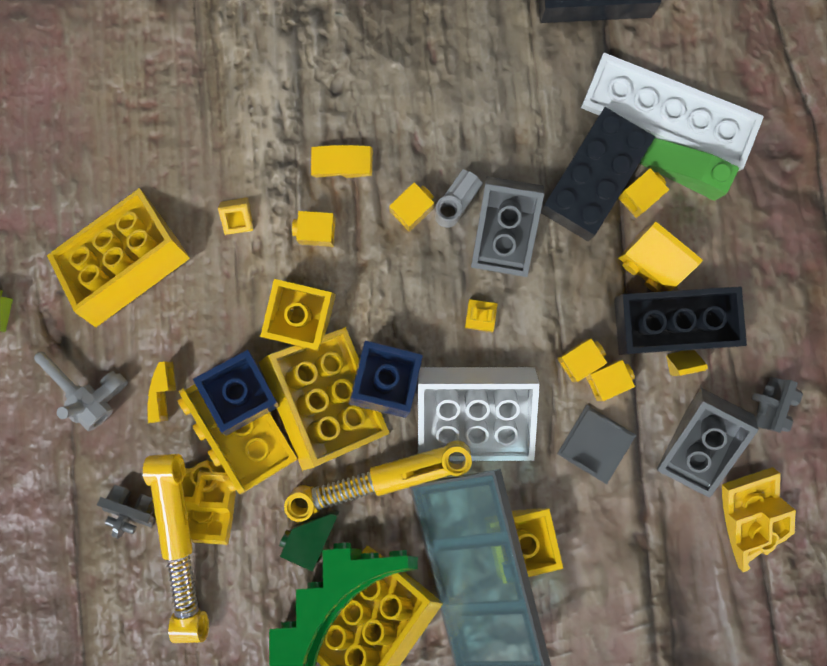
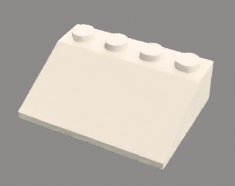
[418,367,539,461]

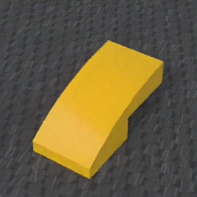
[311,145,373,178]
[147,361,176,423]

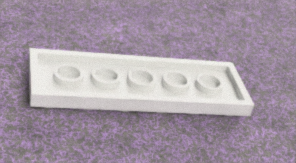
[581,53,764,171]

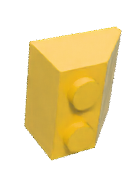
[618,222,703,292]
[260,279,336,351]
[486,508,564,583]

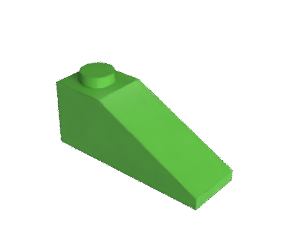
[639,138,740,201]

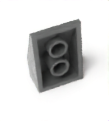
[471,176,544,277]
[657,388,759,498]

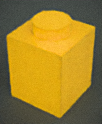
[618,168,670,218]
[389,182,434,232]
[292,211,336,247]
[557,338,607,382]
[586,360,635,401]

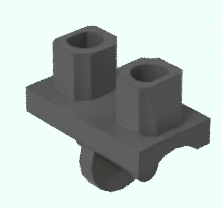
[751,377,803,433]
[97,485,156,539]

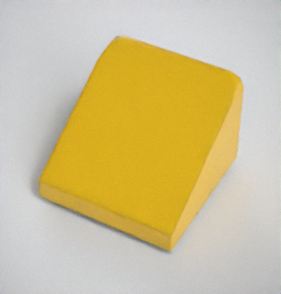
[218,198,253,235]
[666,350,708,376]

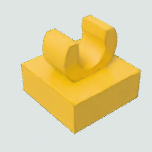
[464,299,498,333]

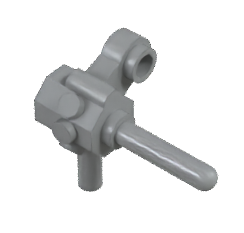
[34,352,128,431]

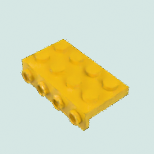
[177,384,298,495]

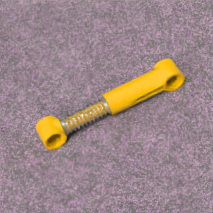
[284,440,472,522]
[143,454,209,643]

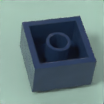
[349,341,423,418]
[193,350,279,436]

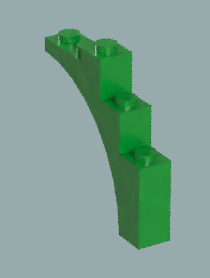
[269,543,418,666]

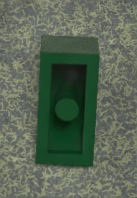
[279,510,340,572]

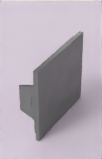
[557,405,636,485]

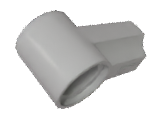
[435,169,483,228]

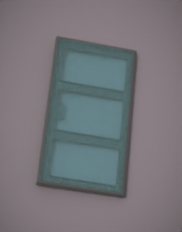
[410,469,551,666]

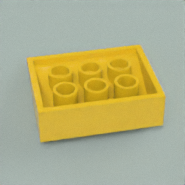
[47,188,190,327]
[258,327,390,471]
[317,545,443,666]

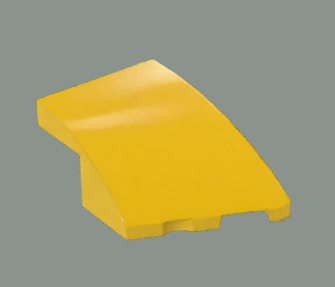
[182,460,236,545]
[722,467,796,572]

